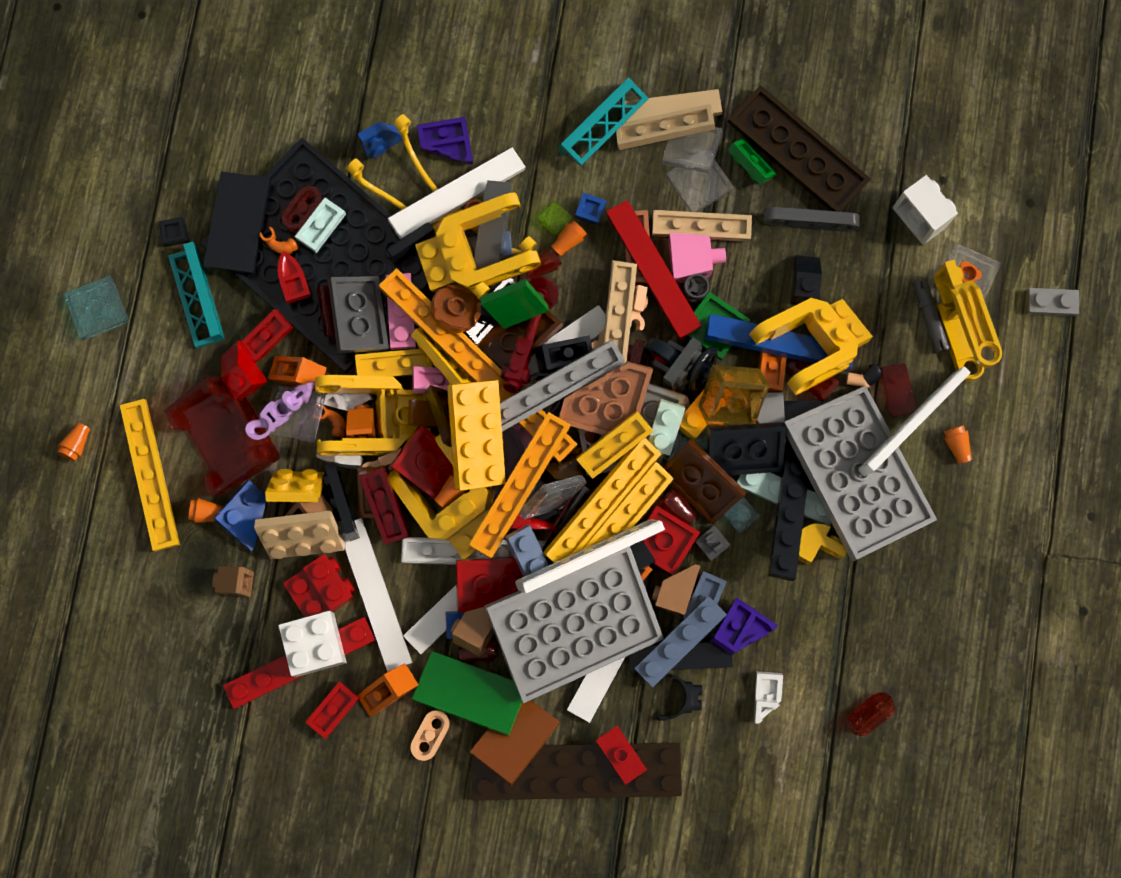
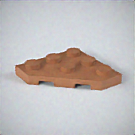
[559,361,653,435]

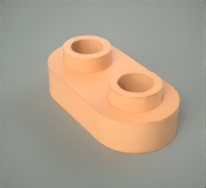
[411,710,450,761]

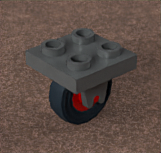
[644,337,703,394]

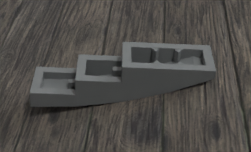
[474,180,512,270]

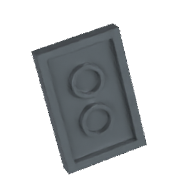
[328,276,389,353]

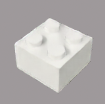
[893,175,958,245]
[279,611,347,677]

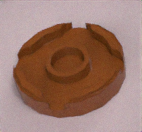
[431,284,481,333]

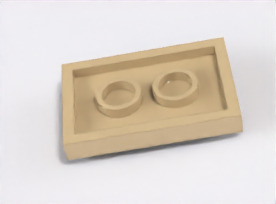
[254,511,345,559]

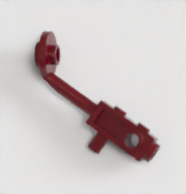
[501,277,559,393]

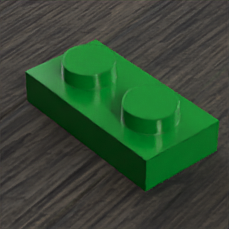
[727,139,776,185]

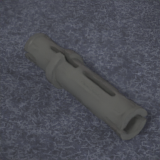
[912,278,950,353]

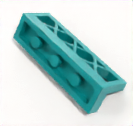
[557,77,649,167]
[168,242,225,349]

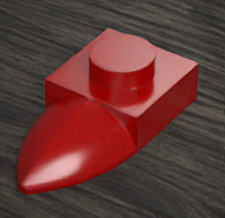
[277,251,311,304]
[510,512,555,529]

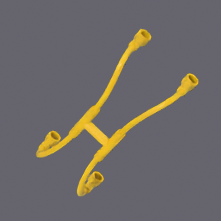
[346,114,537,301]

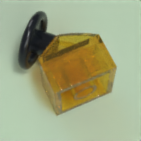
[688,347,769,426]

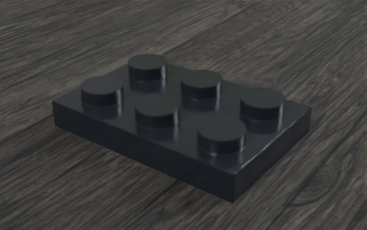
[707,422,786,475]

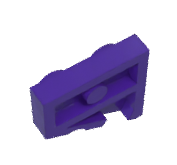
[417,117,473,165]
[710,598,778,655]

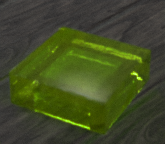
[538,201,573,237]

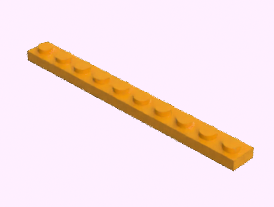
[379,268,578,463]

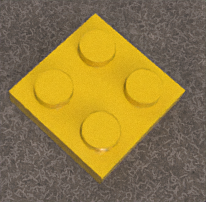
[265,469,325,502]

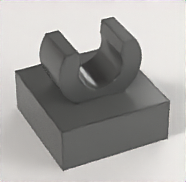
[694,525,730,562]

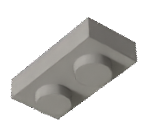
[1026,288,1079,317]

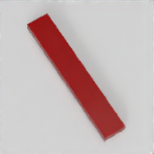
[606,200,702,340]

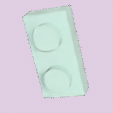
[295,198,346,253]
[648,399,685,456]

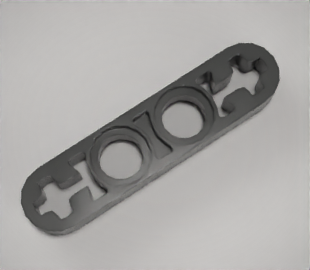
[763,207,860,231]

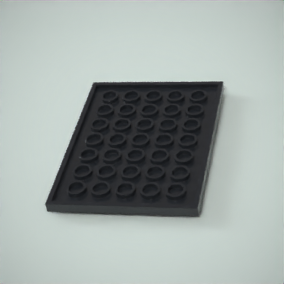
[200,138,429,373]

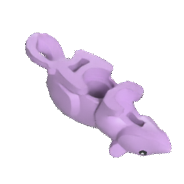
[245,382,315,440]

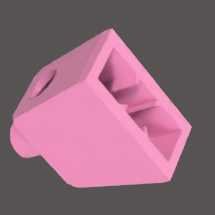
[668,233,726,284]

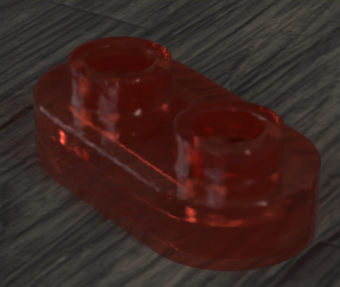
[282,186,323,232]
[847,692,896,736]

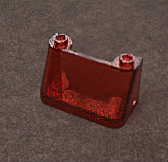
[164,376,280,497]

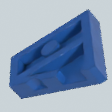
[358,122,409,159]
[213,480,266,551]

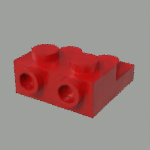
[283,554,355,617]

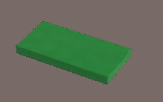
[412,651,523,736]

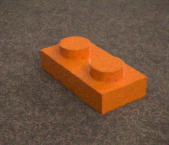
[756,352,787,393]

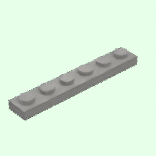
[500,340,625,432]

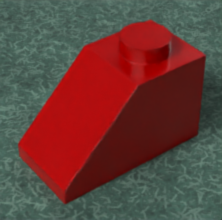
[221,341,268,399]

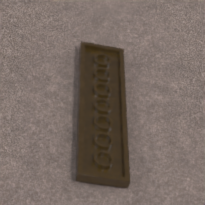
[472,743,682,801]

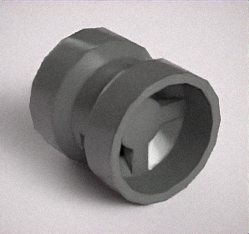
[682,274,709,304]

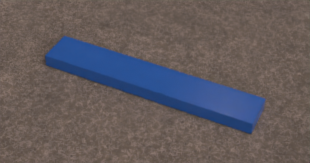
[705,314,853,371]

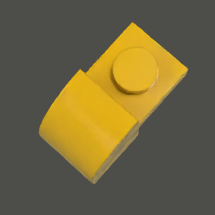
[798,524,847,565]

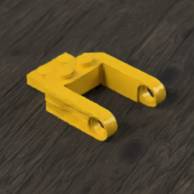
[415,193,541,293]
[933,260,1002,382]
[750,298,873,395]
[314,375,431,456]
[388,434,494,559]

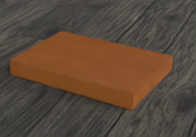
[470,700,560,786]

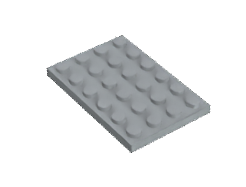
[784,386,937,562]
[484,546,664,703]

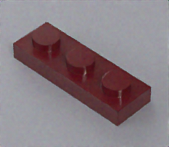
[359,465,409,545]

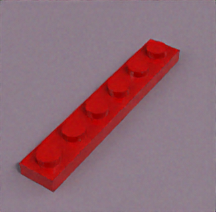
[223,617,376,709]

